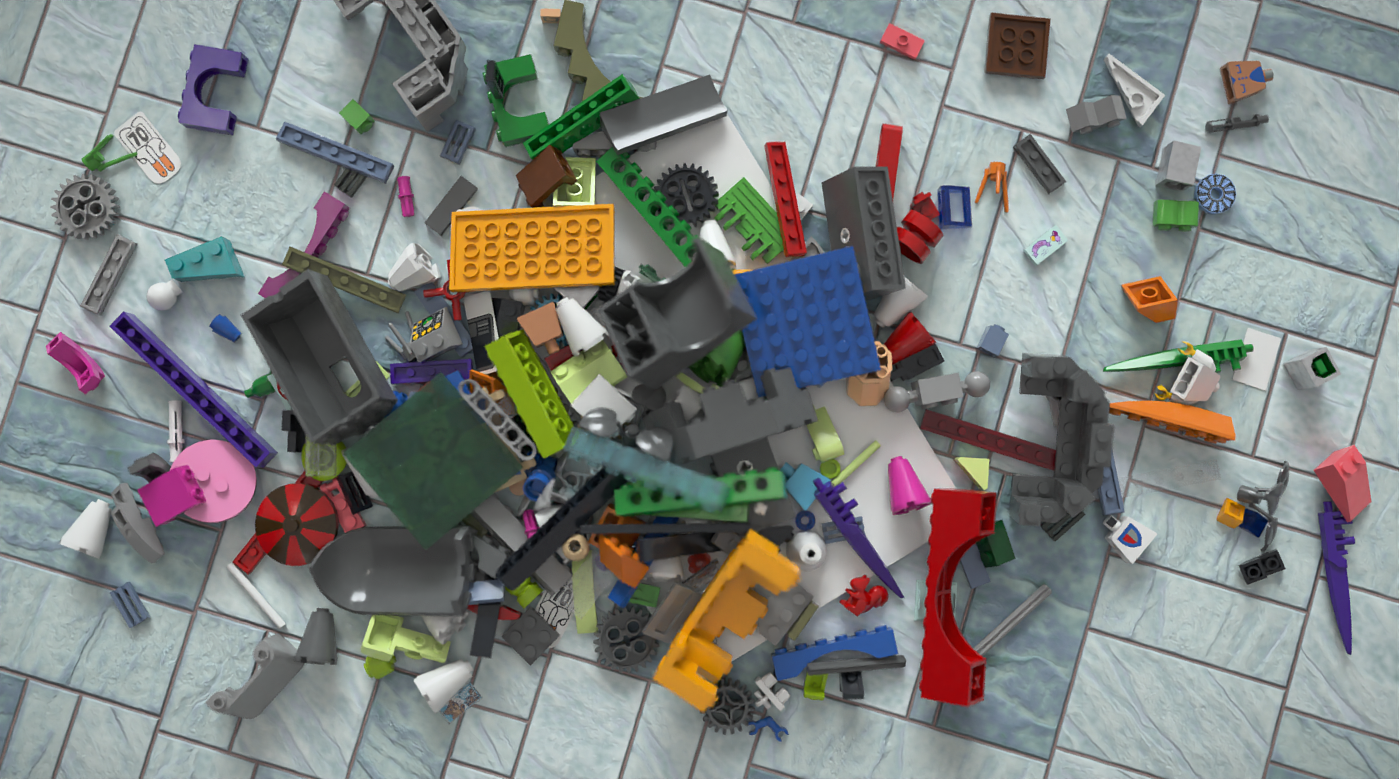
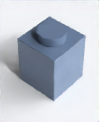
[976,324,1009,357]

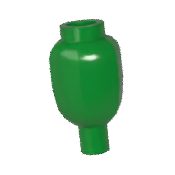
[244,374,276,398]

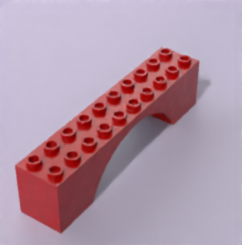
[919,488,997,707]

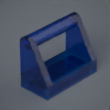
[937,185,972,229]

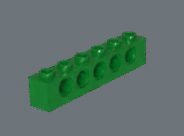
[523,74,640,160]

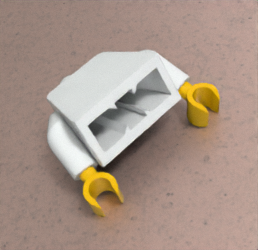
[1154,341,1220,405]

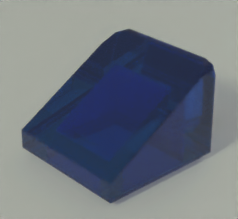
[1238,509,1268,538]

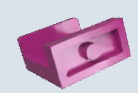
[137,465,206,527]

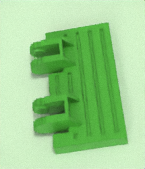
[714,177,784,264]

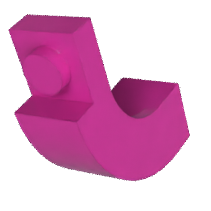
[46,332,105,394]

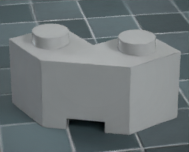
[1066,95,1127,135]

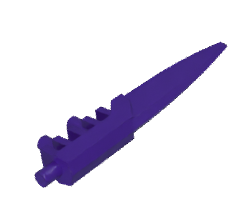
[813,478,905,599]
[1318,501,1355,655]

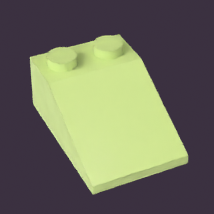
[553,157,596,207]

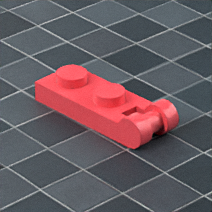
[320,476,367,533]

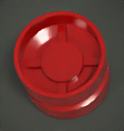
[897,210,944,264]

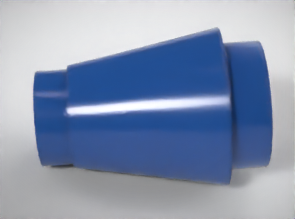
[209,314,242,343]

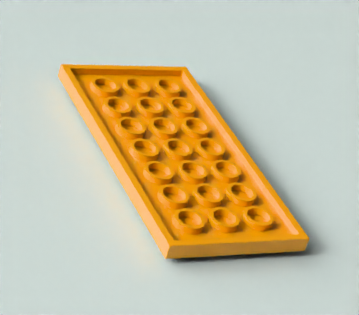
[449,204,615,292]

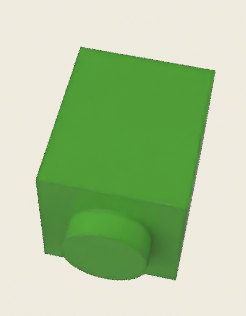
[339,99,375,134]

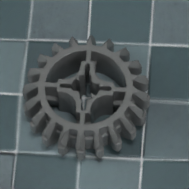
[700,677,755,735]

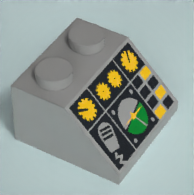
[410,307,463,362]

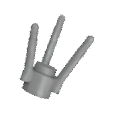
[385,311,417,362]

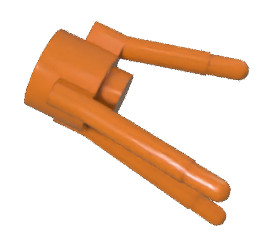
[975,162,1009,213]

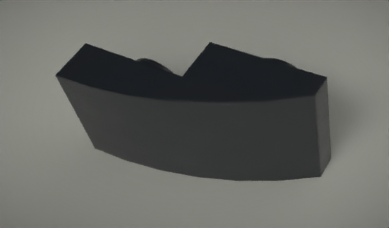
[1238,549,1286,585]

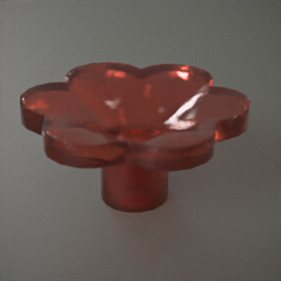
[687,553,712,576]

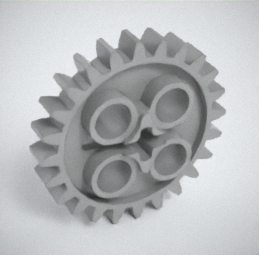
[50,174,120,240]

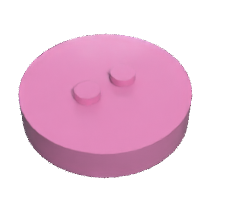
[170,440,257,523]

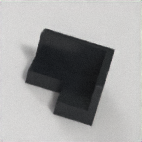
[281,410,308,453]

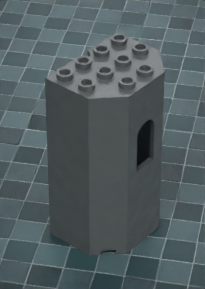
[241,269,398,446]

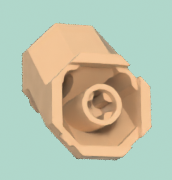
[846,341,892,406]

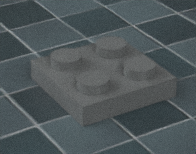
[502,606,560,666]

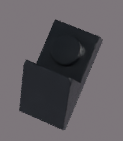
[839,671,864,699]

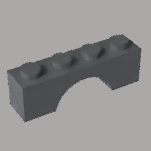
[437,515,511,578]

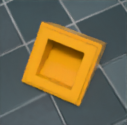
[1217,498,1245,529]

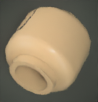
[562,533,590,561]

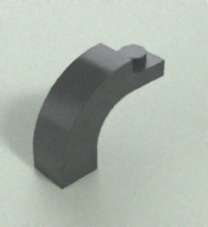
[128,453,171,482]

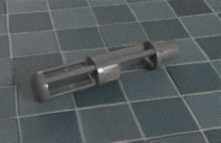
[1205,114,1269,133]

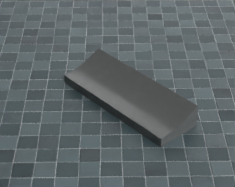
[600,75,727,155]

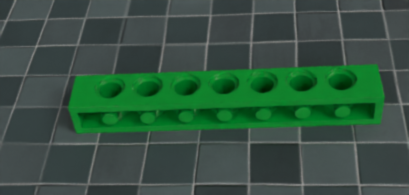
[596,147,698,268]
[614,468,787,518]

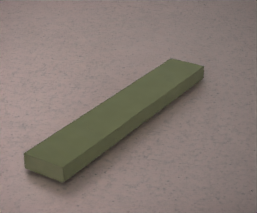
[282,247,406,314]

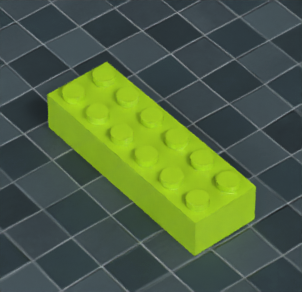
[485,329,581,458]

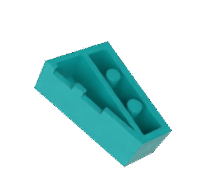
[165,236,245,282]

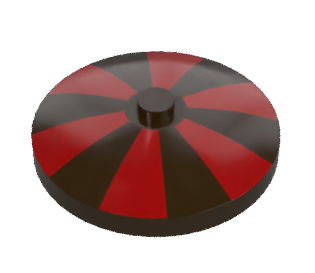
[255,483,339,566]

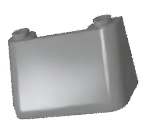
[205,633,304,719]

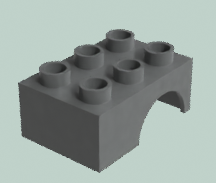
[598,236,757,390]

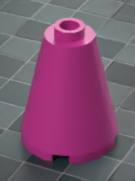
[888,456,932,515]

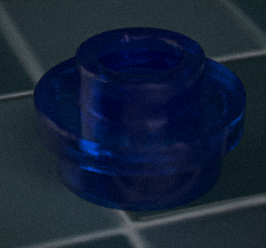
[795,510,815,531]

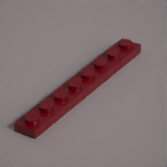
[919,409,1056,471]

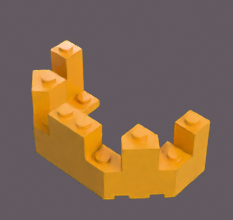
[653,529,801,713]

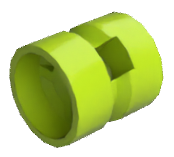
[505,576,543,609]

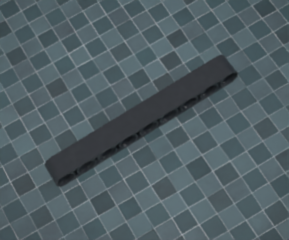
[495,446,645,591]

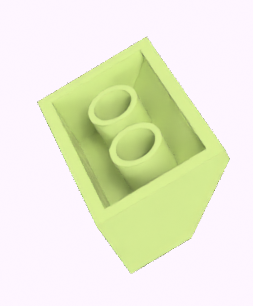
[550,340,628,404]

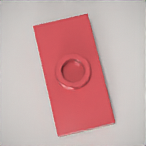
[880,23,925,60]

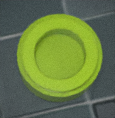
[819,459,841,479]

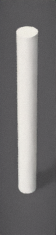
[226,563,286,629]

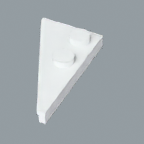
[1104,54,1165,127]

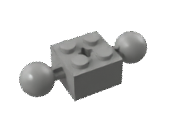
[884,371,990,413]

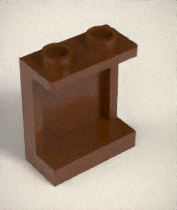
[515,145,577,208]

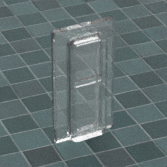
[556,549,615,619]

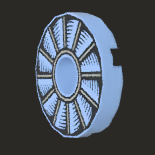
[1194,174,1236,214]

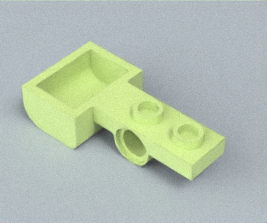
[360,615,451,663]

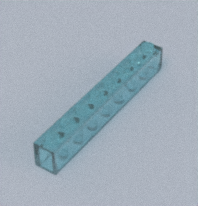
[563,427,731,513]

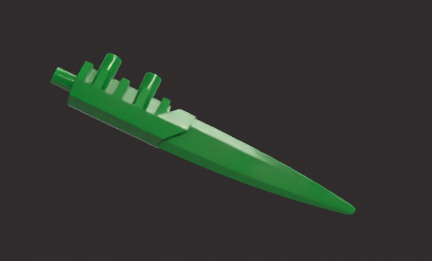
[1103,339,1254,373]

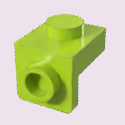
[803,671,828,701]

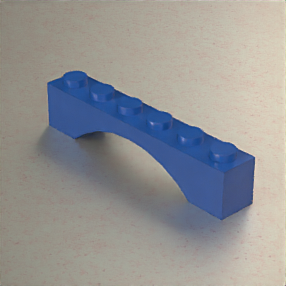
[771,625,898,681]

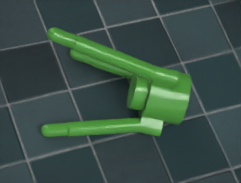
[81,134,137,172]

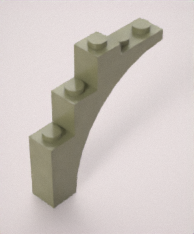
[554,0,643,101]

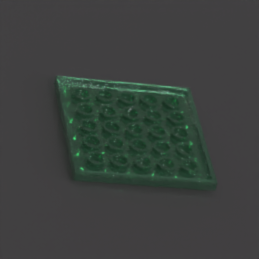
[343,372,524,550]

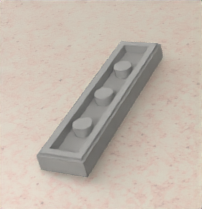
[80,234,137,316]

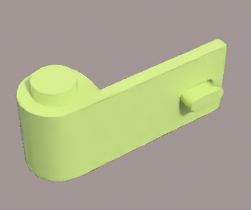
[806,405,845,463]

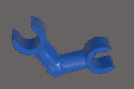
[748,716,788,742]

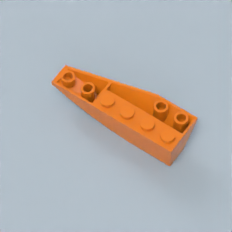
[1109,401,1236,444]

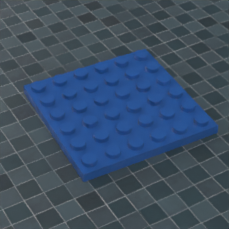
[735,246,881,397]

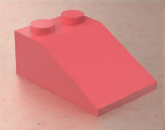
[1314,445,1371,522]

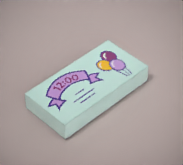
[1023,225,1068,266]

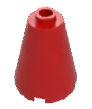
[883,311,936,365]

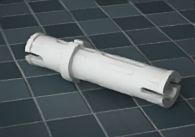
[167,400,185,462]

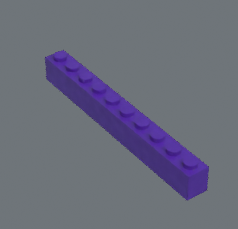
[109,311,278,468]

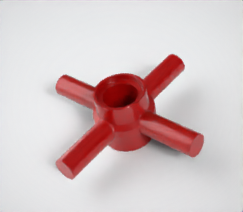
[423,259,475,321]

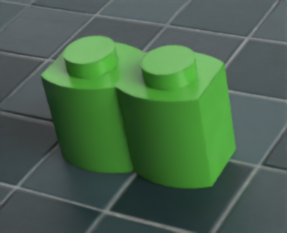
[1153,200,1199,232]

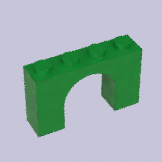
[482,54,549,147]

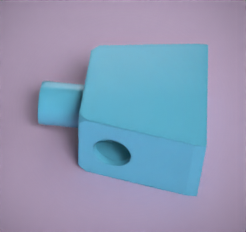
[779,462,831,511]

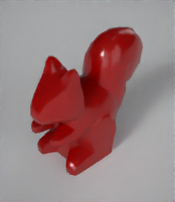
[839,575,889,617]

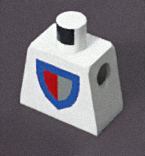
[1103,515,1157,564]

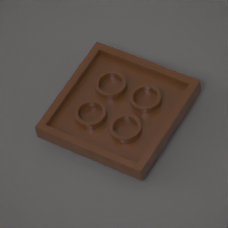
[984,13,1051,79]

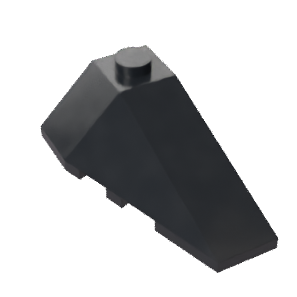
[488,298,525,383]

